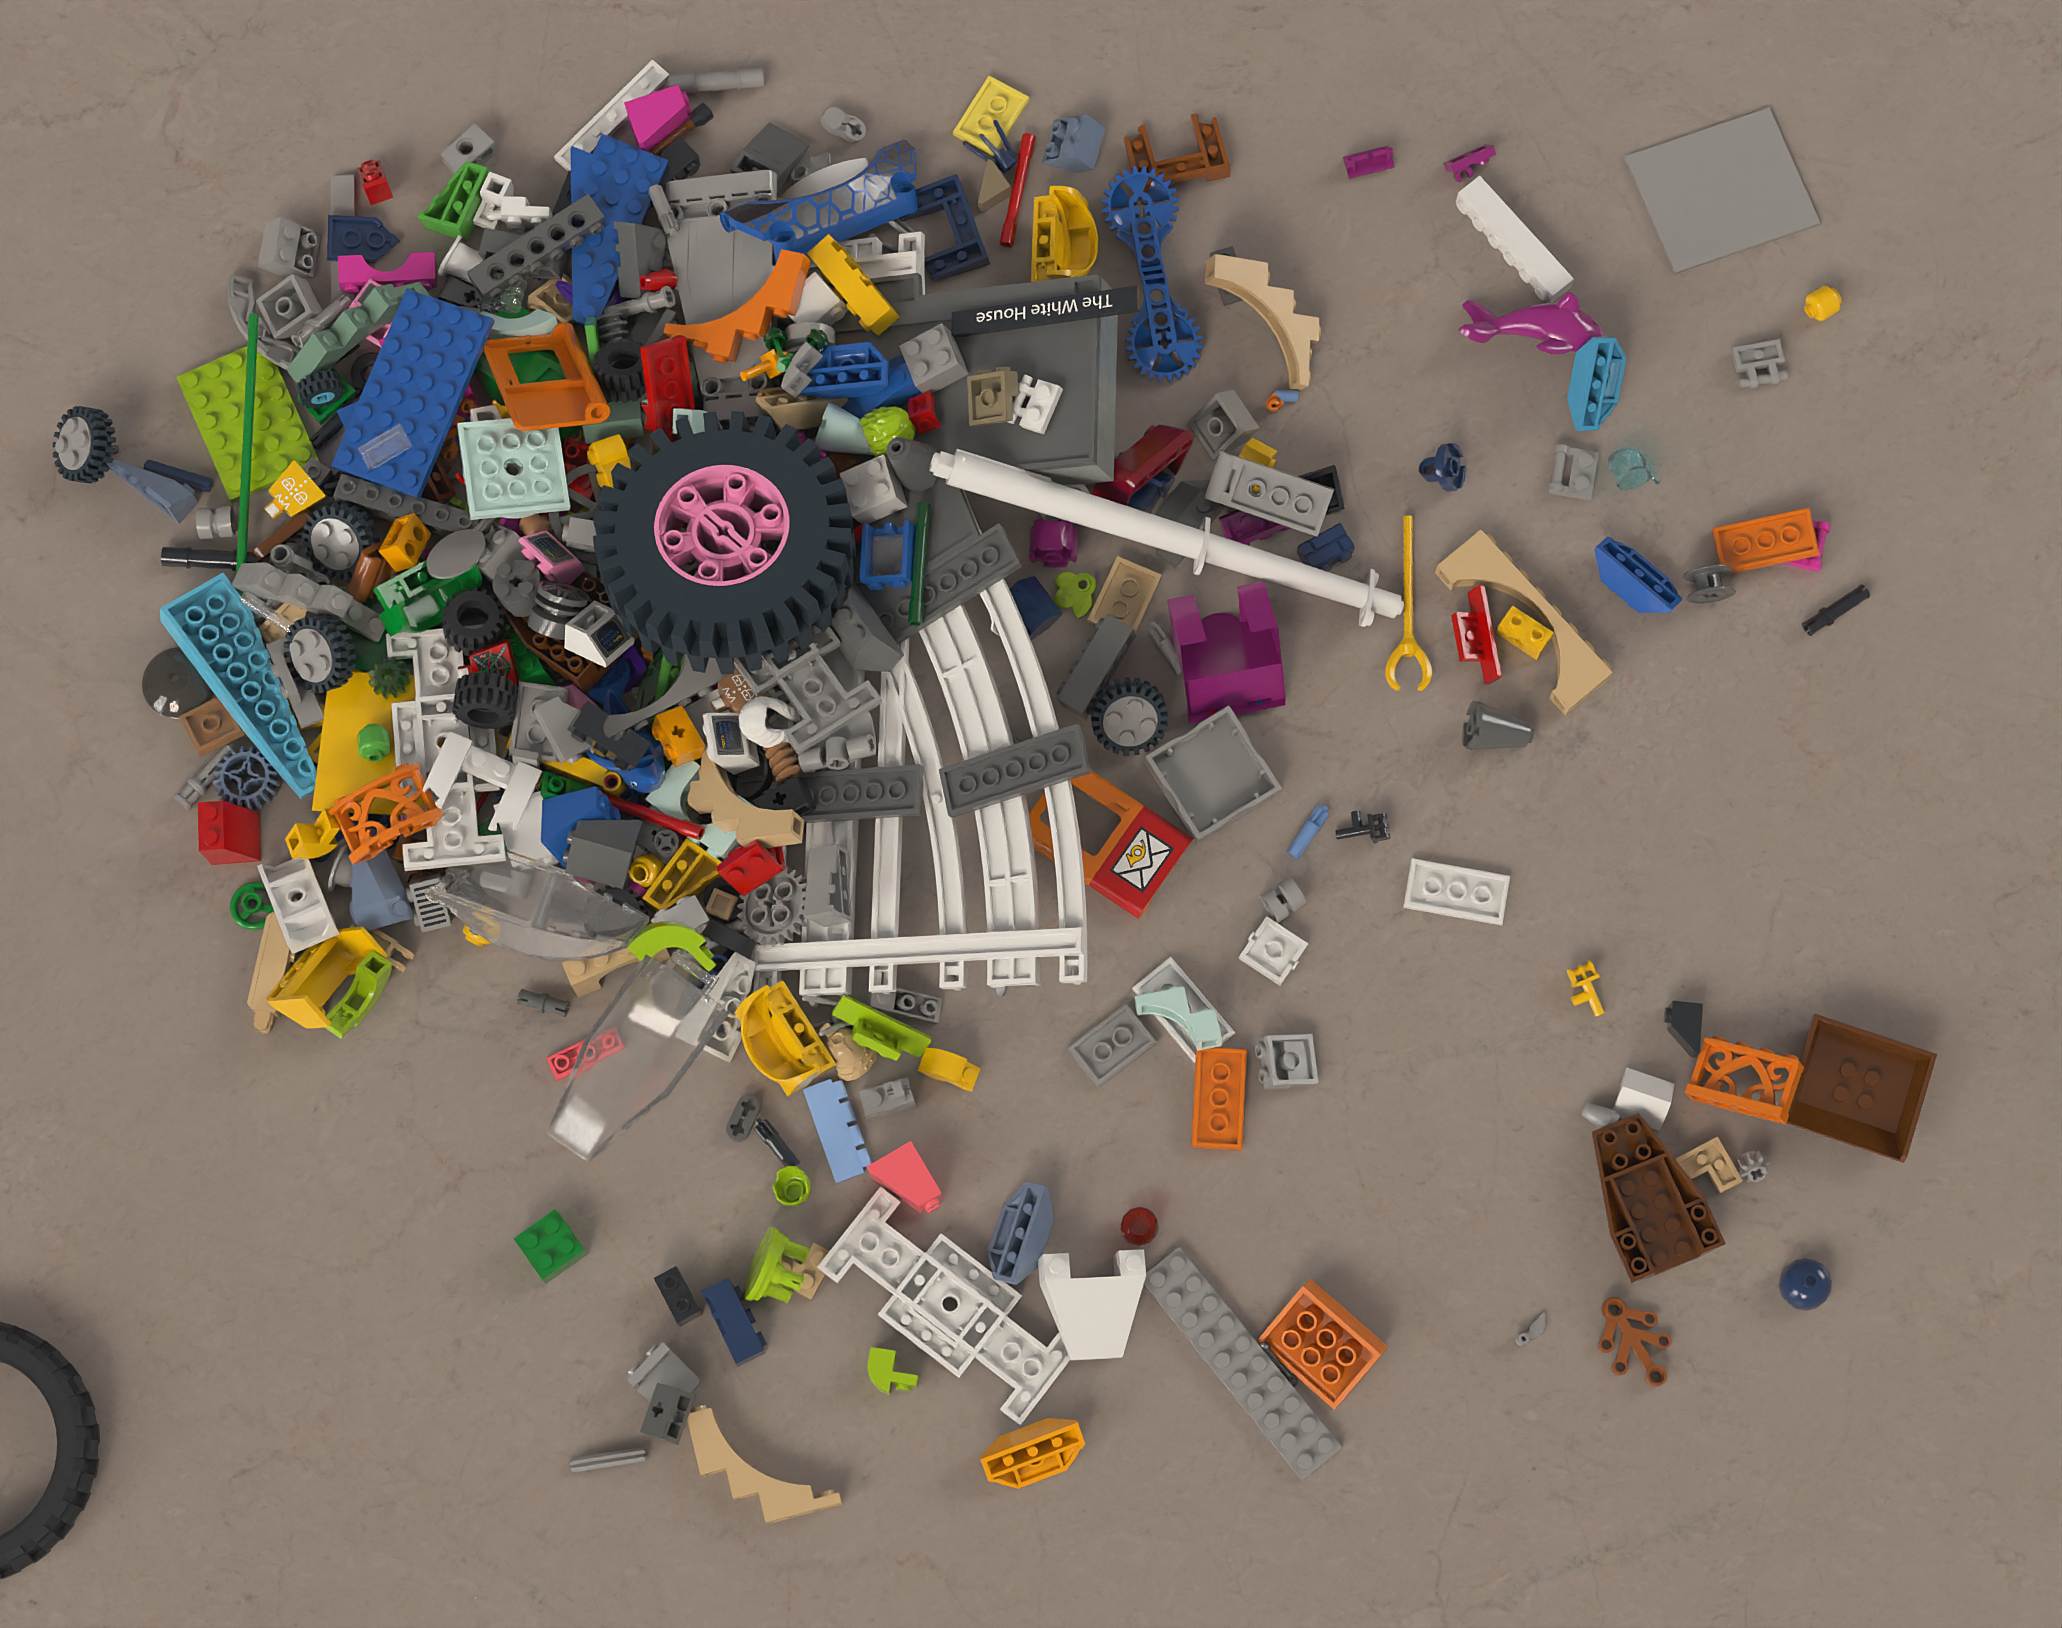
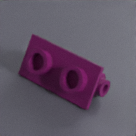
[1343,146,1395,179]

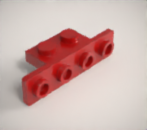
[1451,585,1502,684]

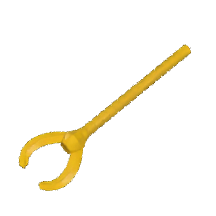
[1385,515,1432,691]

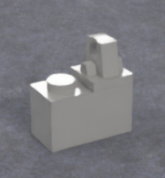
[859,1077,916,1121]

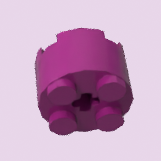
[1029,519,1078,568]

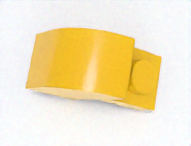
[285,809,340,859]
[917,1048,981,1092]

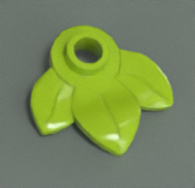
[1054,572,1096,618]

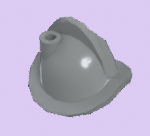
[324,843,352,892]

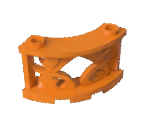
[329,763,444,865]

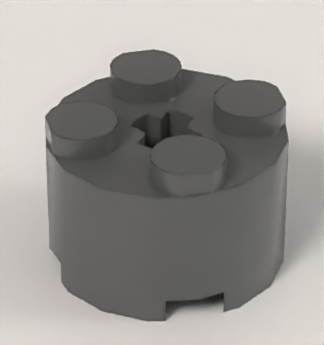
[493,560,545,617]

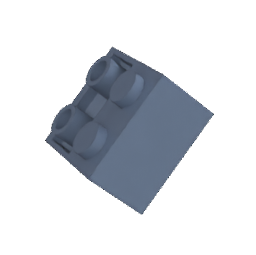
[1041,114,1105,173]

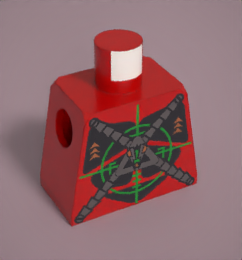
[458,639,519,687]

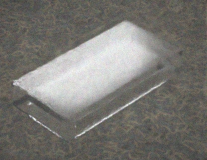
[358,423,413,470]

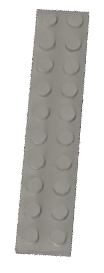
[1143,1247,1342,1481]

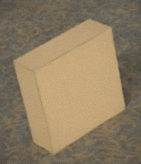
[704,888,738,921]

